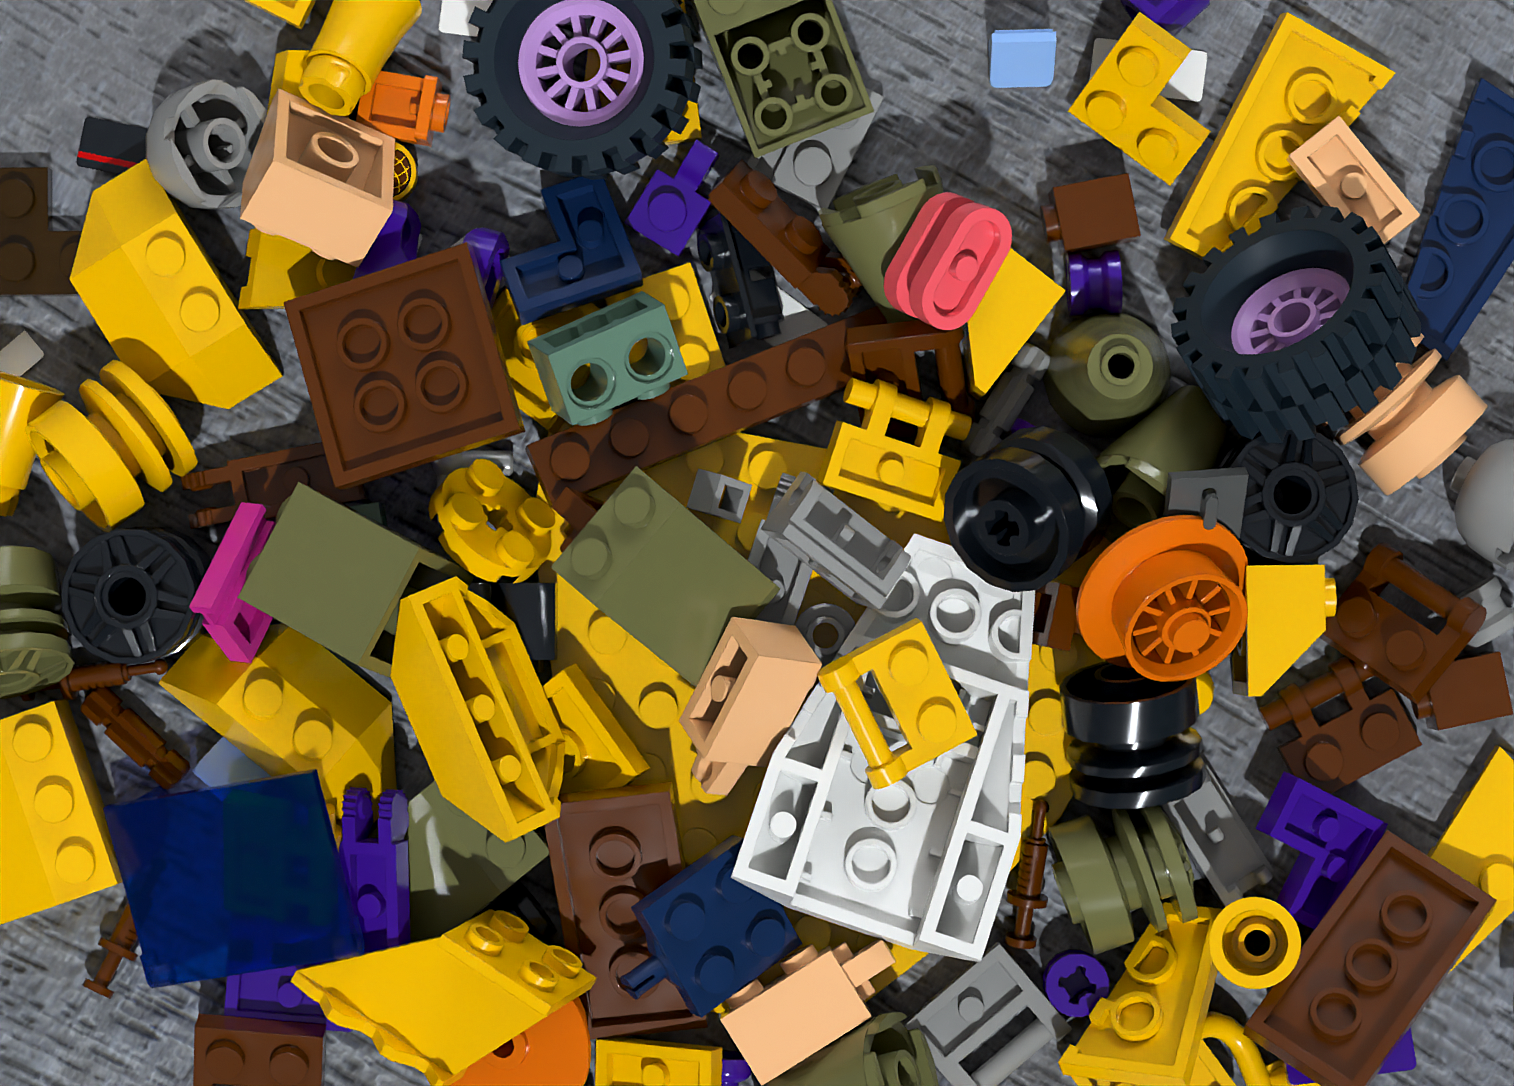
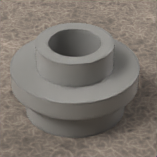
[795,603,855,668]

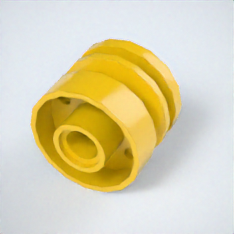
[25,359,198,532]

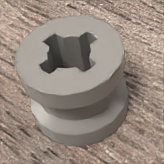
[1455,576,1514,651]

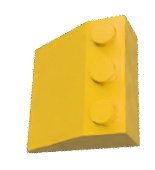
[0,699,130,925]

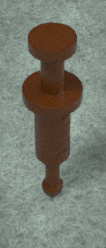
[21,659,168,702]
[1004,799,1049,949]
[82,856,169,999]

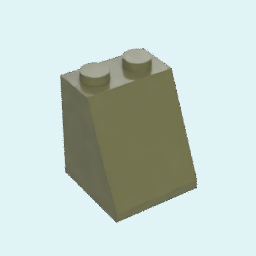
[551,466,780,687]
[237,482,475,678]

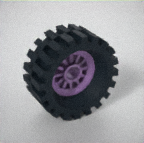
[462,0,703,180]
[1171,206,1421,443]

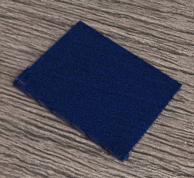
[103,769,365,989]

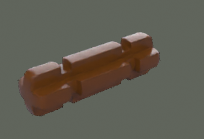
[80,687,191,790]

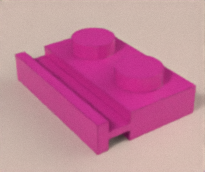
[189,502,276,663]

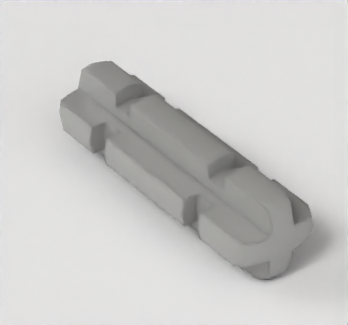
[961,343,1050,458]

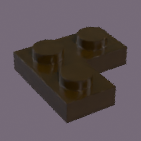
[0,167,82,297]

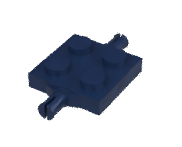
[620,835,802,1018]

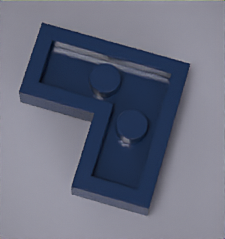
[499,176,643,325]

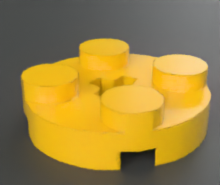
[428,459,555,584]

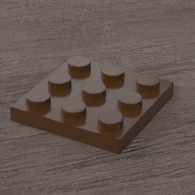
[284,242,526,490]

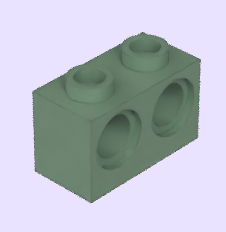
[527,291,688,426]

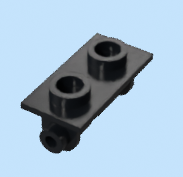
[697,213,785,349]

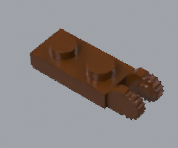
[708,159,864,317]
[180,442,367,529]

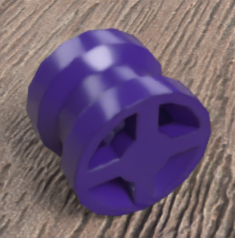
[1065,250,1123,316]
[1042,949,1109,1017]

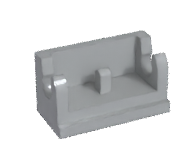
[761,471,911,610]
[1160,762,1274,907]

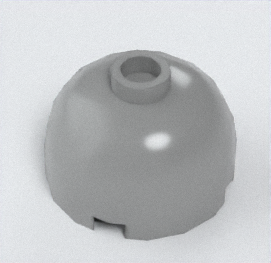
[145,79,267,210]
[1450,439,1514,570]

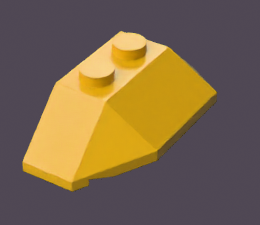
[70,159,283,409]
[390,576,565,843]
[159,623,397,828]

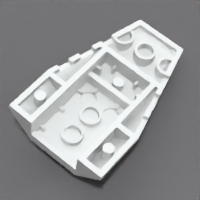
[731,533,1035,962]

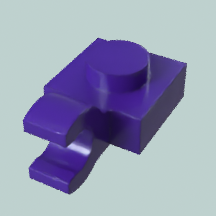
[624,139,720,257]

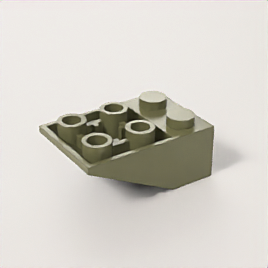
[690,0,874,158]

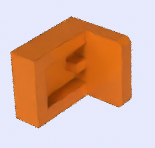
[356,71,451,147]

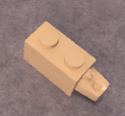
[679,617,823,796]
[720,939,896,1086]

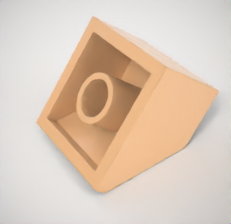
[240,89,395,268]

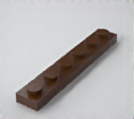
[525,306,887,508]

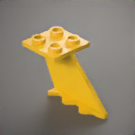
[290,909,597,1086]

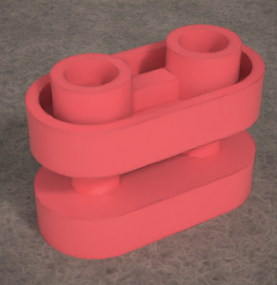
[884,192,1012,330]

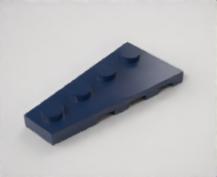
[1406,78,1514,362]

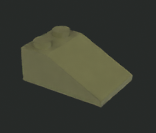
[336,781,549,943]

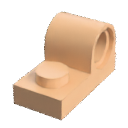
[1286,116,1420,245]

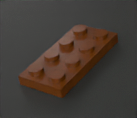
[544,782,709,1040]
[1243,830,1497,1086]

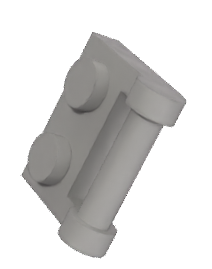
[903,942,1073,1086]

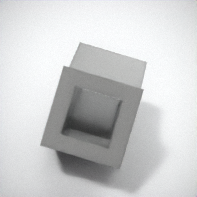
[687,468,752,523]

